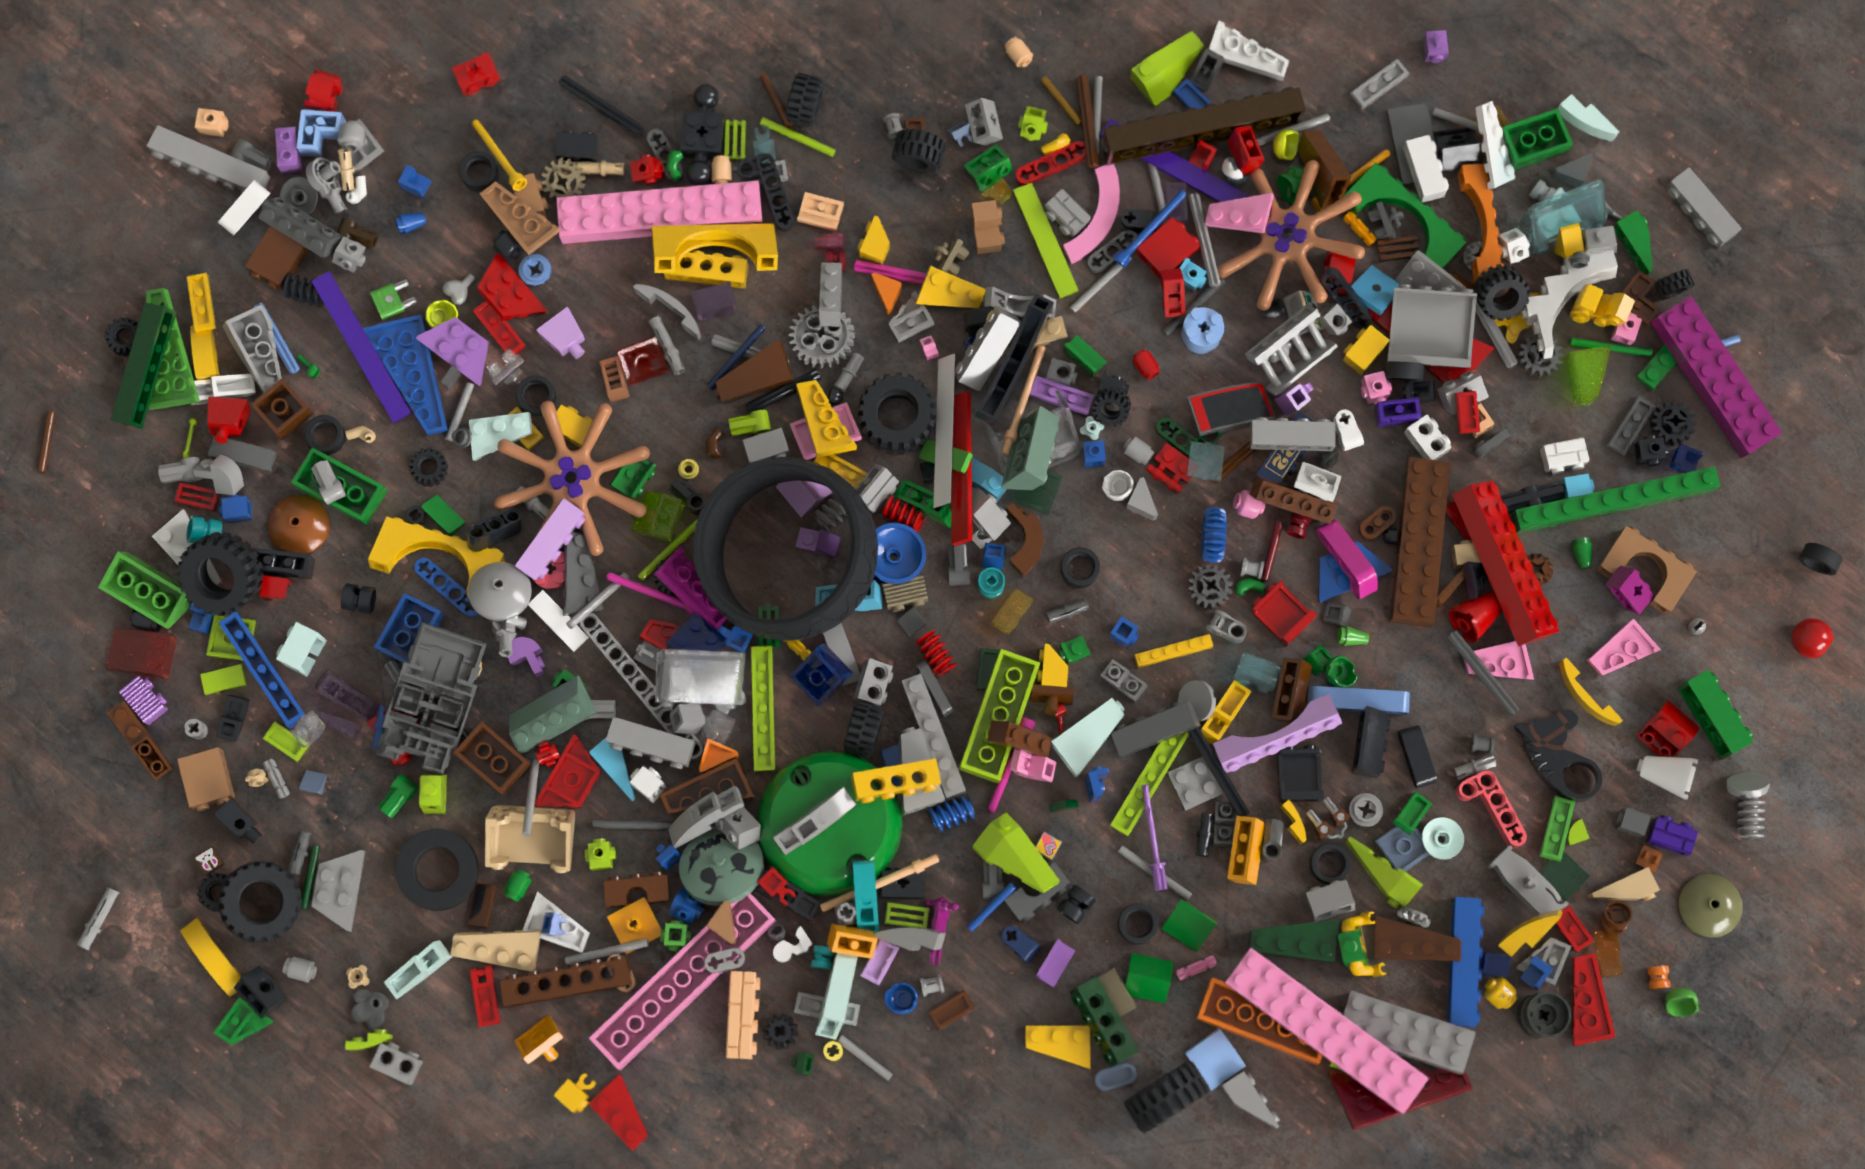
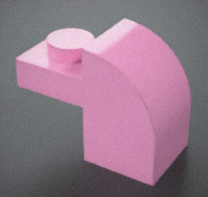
[1010,749,1057,782]

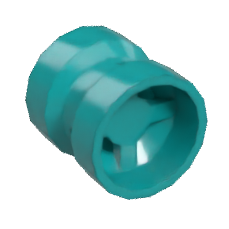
[810,945,834,970]

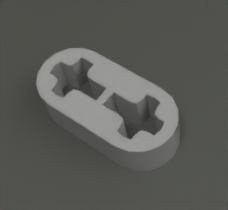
[705,948,745,973]

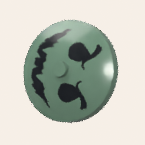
[679,829,764,906]

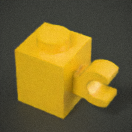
[554,1073,596,1113]

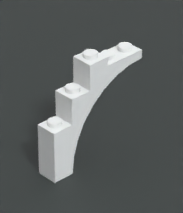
[1520,250,1618,359]

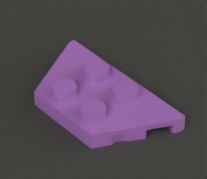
[416,317,489,386]

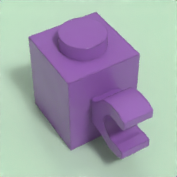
[1423,30,1449,63]
[1274,382,1314,416]

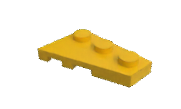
[915,266,986,308]

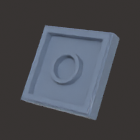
[1374,826,1429,872]

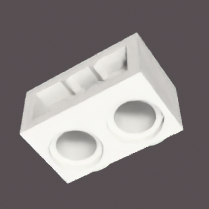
[1404,415,1451,460]

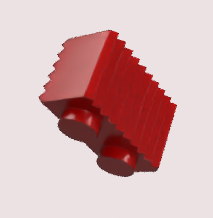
[1226,126,1265,174]

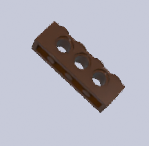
[1249,475,1338,524]

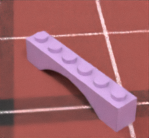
[1213,694,1342,773]

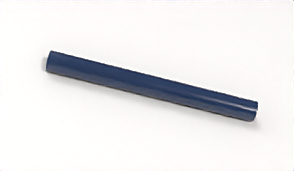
[707,323,766,390]

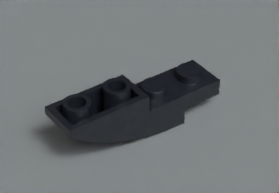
[754,870,821,921]

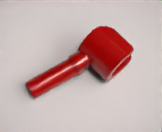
[1055,704,1067,734]

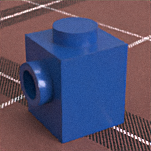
[219,494,252,523]
[1109,616,1139,649]

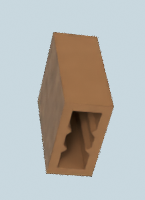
[177,747,235,812]

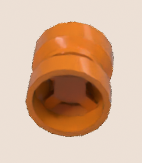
[1647,966,1671,989]

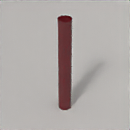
[1261,521,1283,582]

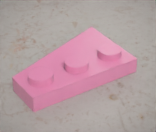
[1205,193,1274,233]
[1587,619,1661,676]
[1464,641,1534,680]

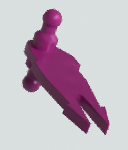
[925,897,959,966]

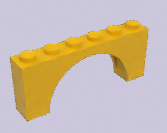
[652,223,778,273]
[368,517,505,599]

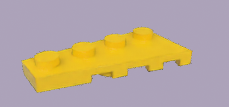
[796,380,857,458]

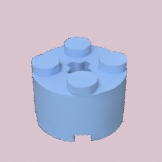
[1181,308,1224,354]

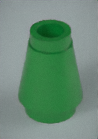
[1571,537,1592,568]

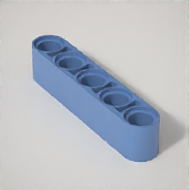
[1307,686,1410,715]

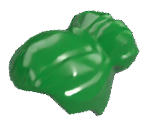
[1276,165,1304,206]

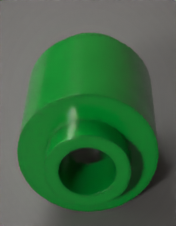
[503,869,532,902]

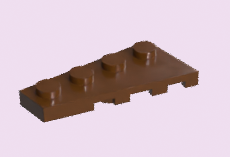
[1375,916,1462,962]

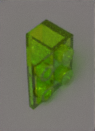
[632,492,684,543]

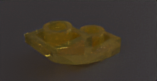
[991,588,1033,635]

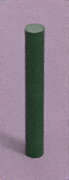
[301,845,320,909]

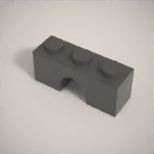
[1004,862,1070,922]

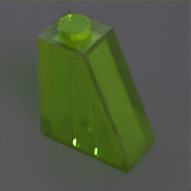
[1565,346,1611,406]

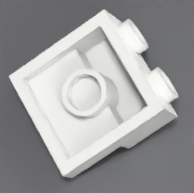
[1294,462,1342,502]

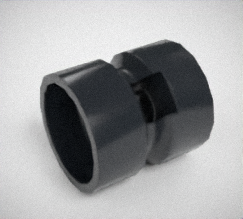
[341,583,376,614]
[1057,885,1096,925]

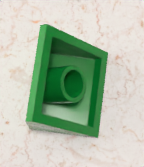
[1125,953,1173,1004]

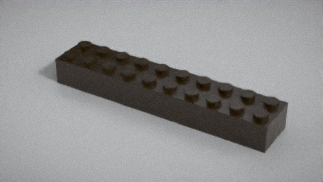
[1100,87,1306,166]

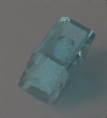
[1233,652,1282,693]

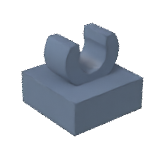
[947,121,972,146]

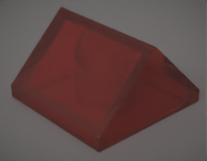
[617,336,668,386]

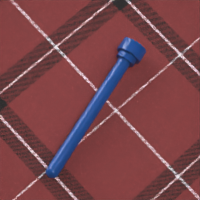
[1113,190,1186,268]

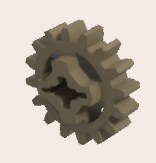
[541,157,586,201]

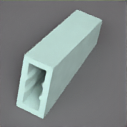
[1051,698,1125,778]
[815,952,858,1040]

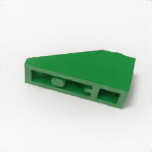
[1614,210,1653,276]
[894,479,951,528]

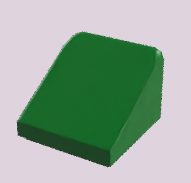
[1303,645,1332,676]

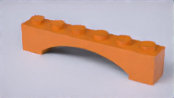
[1457,164,1504,284]

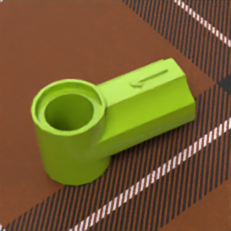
[729,410,771,437]

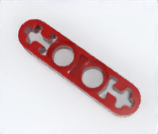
[1016,141,1086,186]

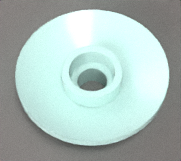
[1422,818,1464,860]

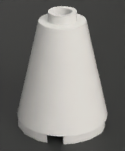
[1637,756,1698,800]

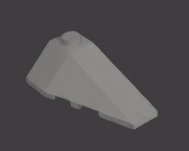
[222,305,282,394]

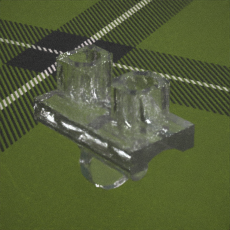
[487,349,524,385]

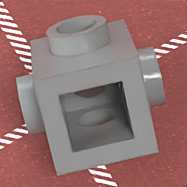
[332,236,366,273]

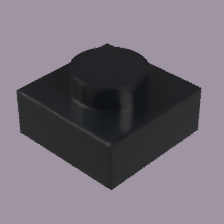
[1261,298,1285,318]

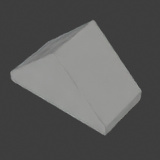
[1126,477,1158,521]

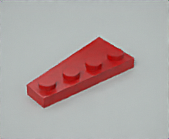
[1573,953,1616,1046]

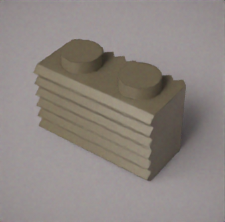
[882,574,928,612]

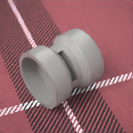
[1529,179,1557,207]

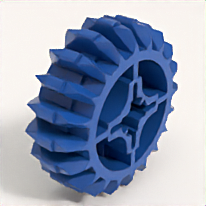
[1201,507,1227,563]

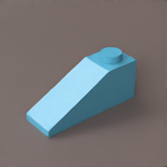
[972,458,1007,502]
[815,580,883,611]
[589,737,635,801]

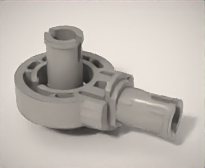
[306,158,347,215]
[489,616,527,657]

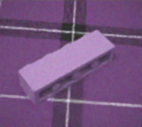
[515,498,586,581]

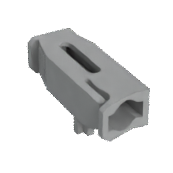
[1487,845,1569,916]

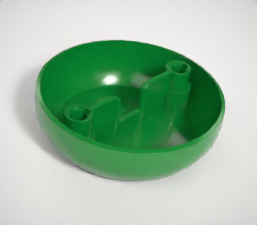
[757,751,903,897]

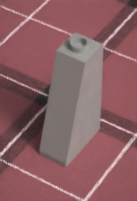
[898,727,945,816]

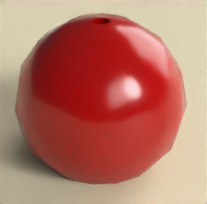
[1791,618,1834,659]

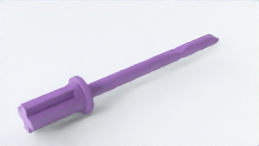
[1142,784,1167,891]

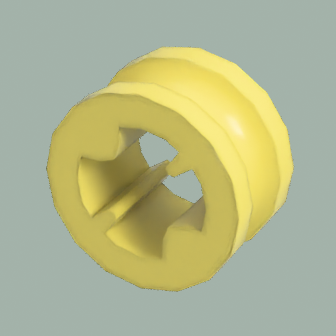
[824,1041,843,1061]

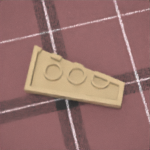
[451,929,542,971]

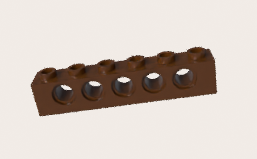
[500,955,632,1008]

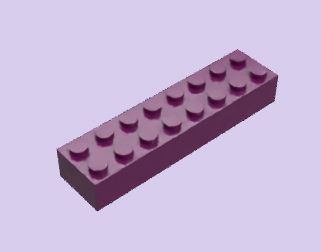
[1651,296,1782,458]

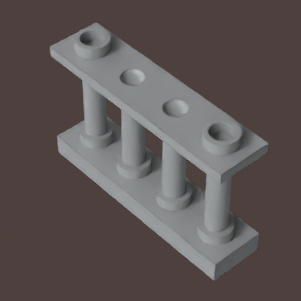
[1245,304,1338,396]

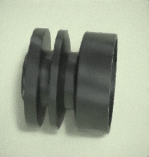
[1517,992,1571,1038]

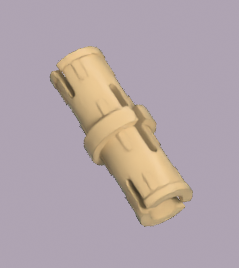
[338,148,355,191]

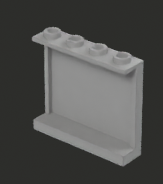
[1388,284,1477,368]

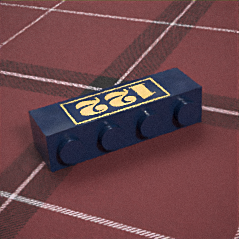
[1253,411,1315,484]

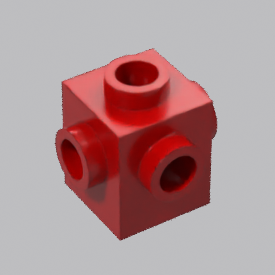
[630,155,664,186]

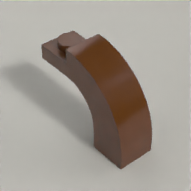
[1006,502,1043,578]

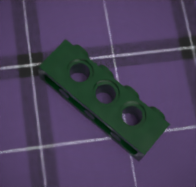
[1070,976,1139,1067]

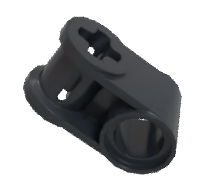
[1118,209,1158,235]

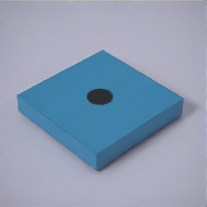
[1351,265,1399,315]

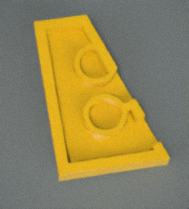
[1025,1026,1091,1069]

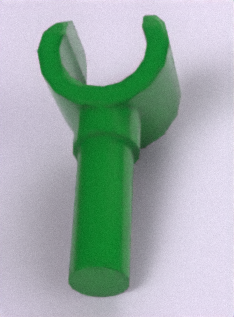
[297,354,320,379]

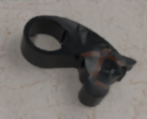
[1514,709,1602,802]

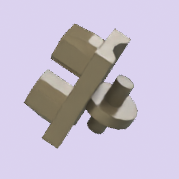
[933,239,969,276]

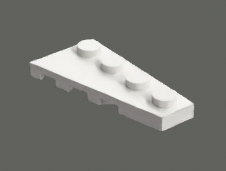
[1209,20,1289,81]

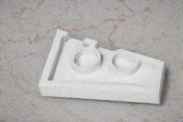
[523,892,590,953]

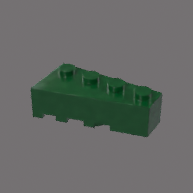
[1247,920,1339,964]

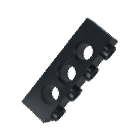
[224,548,315,580]

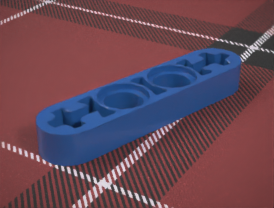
[414,558,478,617]

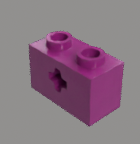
[1606,565,1654,615]

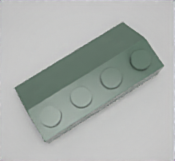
[1001,406,1060,490]
[509,676,597,752]

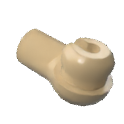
[345,426,376,443]

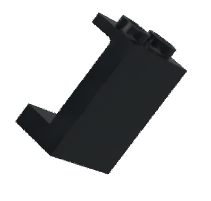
[1277,745,1324,802]

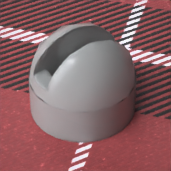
[1688,618,1706,635]

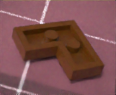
[1622,270,1660,326]

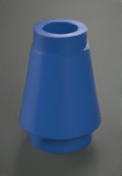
[395,212,426,234]

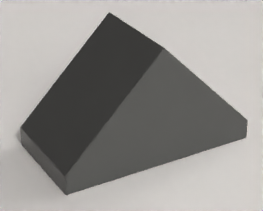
[1190,48,1224,92]
[1551,153,1593,188]

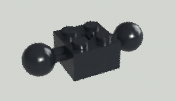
[680,84,725,186]

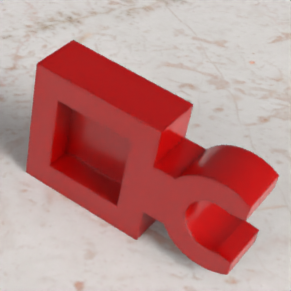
[758,867,796,906]

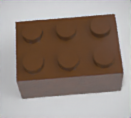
[453,721,531,797]

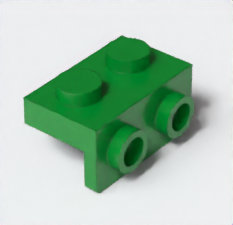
[609,460,656,499]

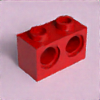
[1161,268,1186,318]

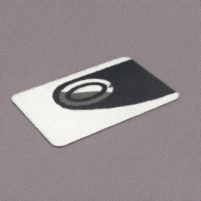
[972,530,992,549]

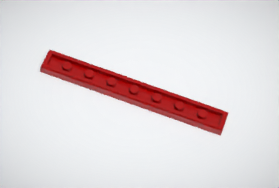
[951,391,972,546]

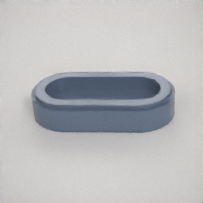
[1094,1063,1137,1091]

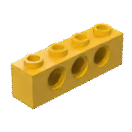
[664,251,748,289]
[851,759,941,803]

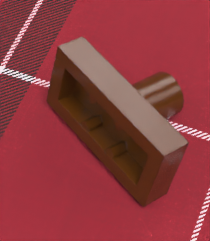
[1031,684,1074,715]

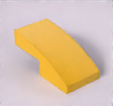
[1280,800,1306,845]

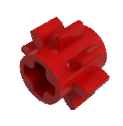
[535,741,560,768]

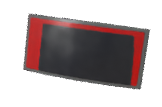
[1187,381,1276,437]

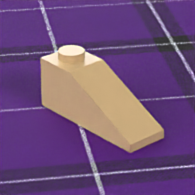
[1587,867,1660,902]

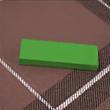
[918,439,973,473]
[1539,795,1575,862]

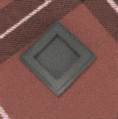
[441,366,461,391]

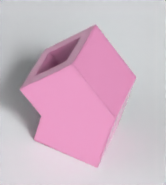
[919,336,939,361]

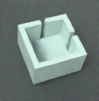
[276,622,327,677]

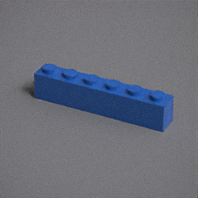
[218,611,308,729]
[1447,897,1484,1028]

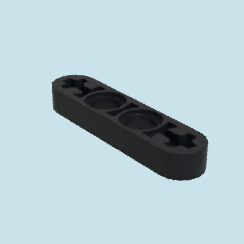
[1321,267,1372,329]

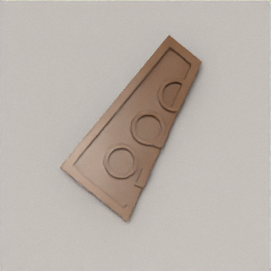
[480,181,561,255]

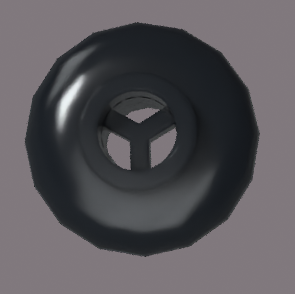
[493,230,523,260]

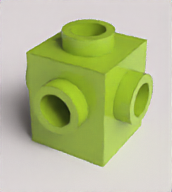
[1018,106,1048,141]
[585,839,616,871]

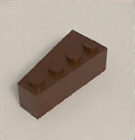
[660,759,754,814]

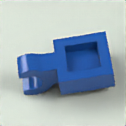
[715,625,753,654]

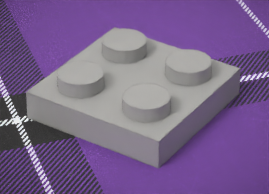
[1167,757,1223,811]

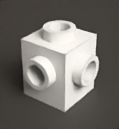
[1498,228,1530,264]

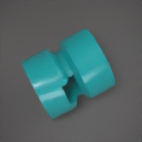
[186,516,222,543]
[978,567,1005,599]

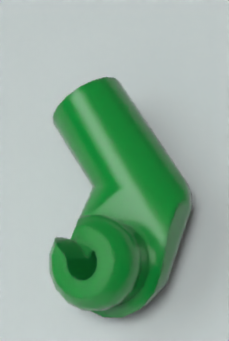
[1235,578,1266,596]

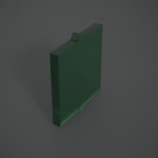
[1540,851,1589,901]

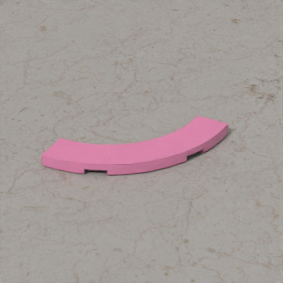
[1063,164,1120,264]

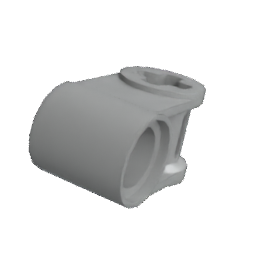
[1205,609,1247,644]

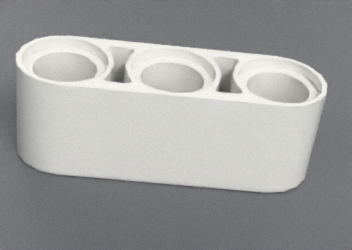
[218,180,270,236]

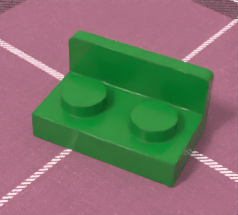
[963,144,1013,191]

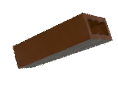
[1297,130,1352,209]
[714,340,794,403]

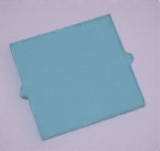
[1187,441,1225,481]

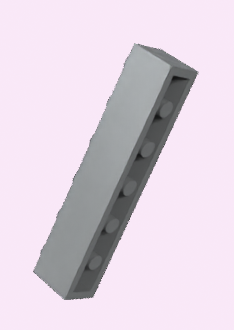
[147,125,270,193]
[902,674,966,801]

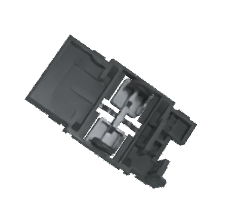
[376,622,486,775]

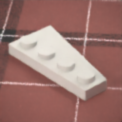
[1475,101,1515,190]
[152,509,223,586]

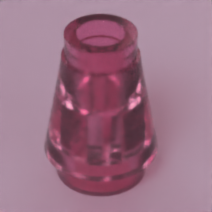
[815,231,846,251]

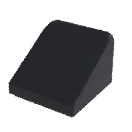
[919,462,935,484]

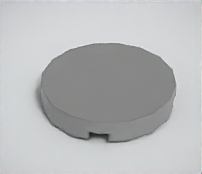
[1178,680,1216,722]
[1727,772,1770,798]

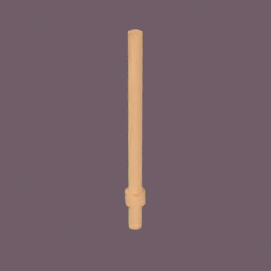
[1001,345,1046,456]
[820,854,940,912]

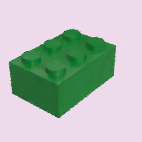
[1502,108,1573,171]

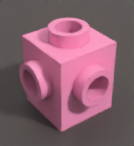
[1361,371,1392,405]

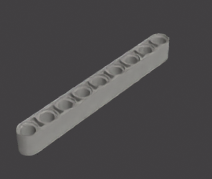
[580,613,704,761]

